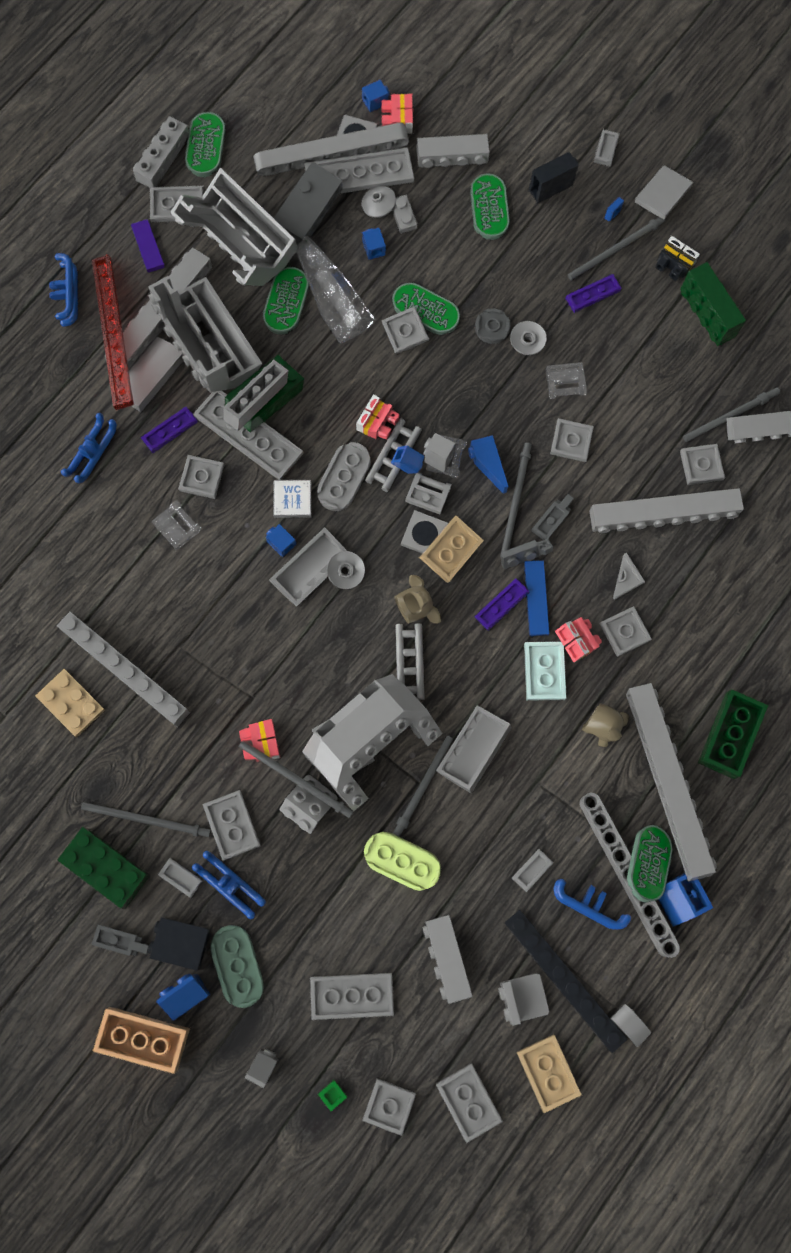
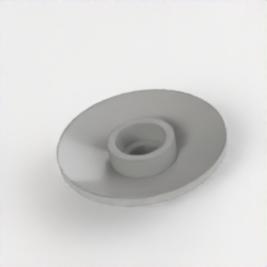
[362,186,396,218]
[510,321,546,355]
[327,551,365,589]

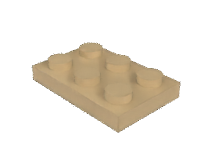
[419,516,484,583]
[35,669,105,738]
[517,1035,581,1113]

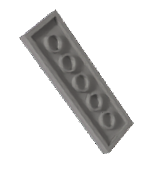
[304,147,414,193]
[193,391,303,480]

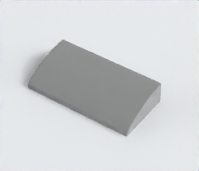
[111,337,184,412]
[269,527,347,607]
[436,706,511,793]

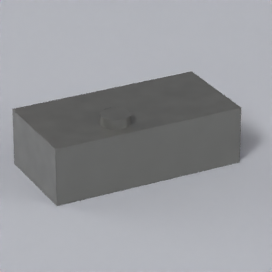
[274,161,343,247]

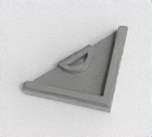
[613,553,645,600]

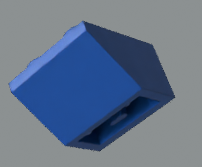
[658,873,713,926]
[156,973,211,1021]

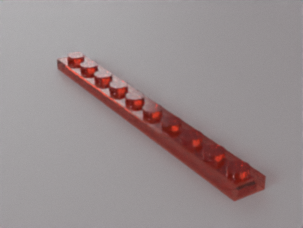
[92,255,134,410]

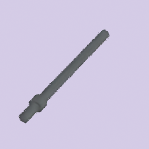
[683,387,780,442]
[393,736,454,837]

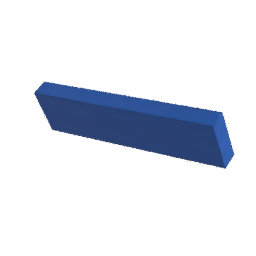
[524,561,549,636]

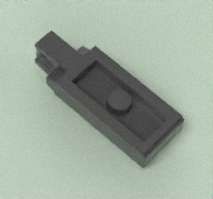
[531,494,574,540]
[501,539,553,569]
[91,925,150,956]

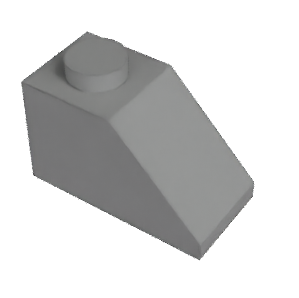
[245,1049,279,1088]

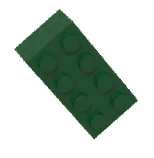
[680,262,746,346]
[224,355,304,433]
[698,689,768,779]
[57,827,150,909]

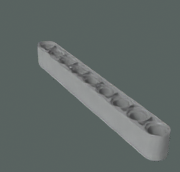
[254,123,409,176]
[580,793,680,958]

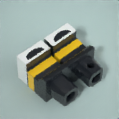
[655,236,700,281]

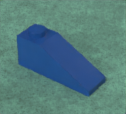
[468,435,508,493]

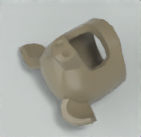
[394,575,441,624]
[581,703,629,747]

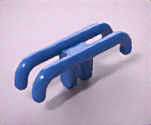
[49,253,78,327]
[61,413,117,484]
[192,851,266,919]
[554,879,631,930]

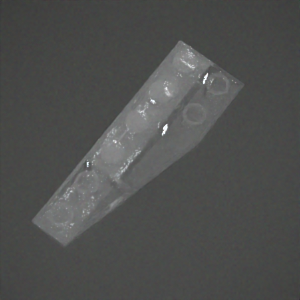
[296,236,375,344]

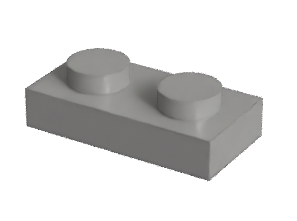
[392,195,417,233]

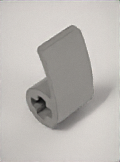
[611,1004,651,1047]

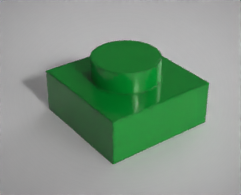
[318,1080,347,1111]

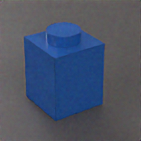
[362,80,390,112]
[362,228,386,260]
[391,446,425,474]
[266,524,296,557]

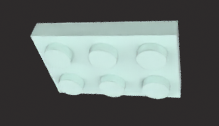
[524,642,566,700]

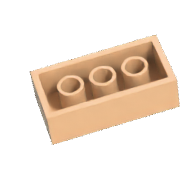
[93,1007,190,1073]

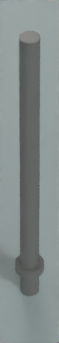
[568,217,666,280]
[500,443,532,558]
[239,740,353,818]
[81,802,211,837]

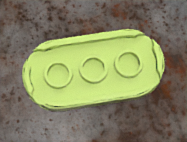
[364,832,441,891]

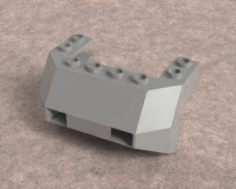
[170,168,298,286]
[148,276,262,393]
[302,674,442,812]

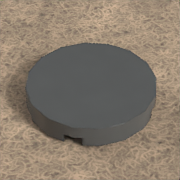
[475,308,511,344]

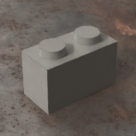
[423,433,455,472]

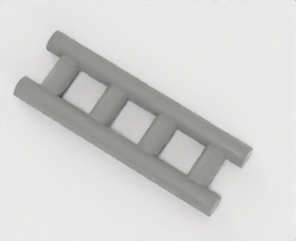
[365,418,422,492]
[395,623,425,700]

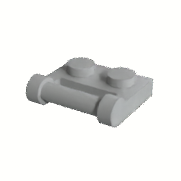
[405,472,452,515]

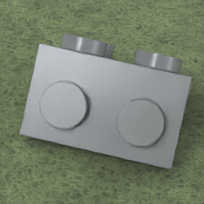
[279,775,337,834]
[498,973,549,1026]

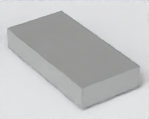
[594,129,619,166]
[512,849,553,892]
[158,858,203,898]

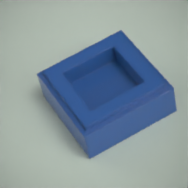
[605,197,624,221]

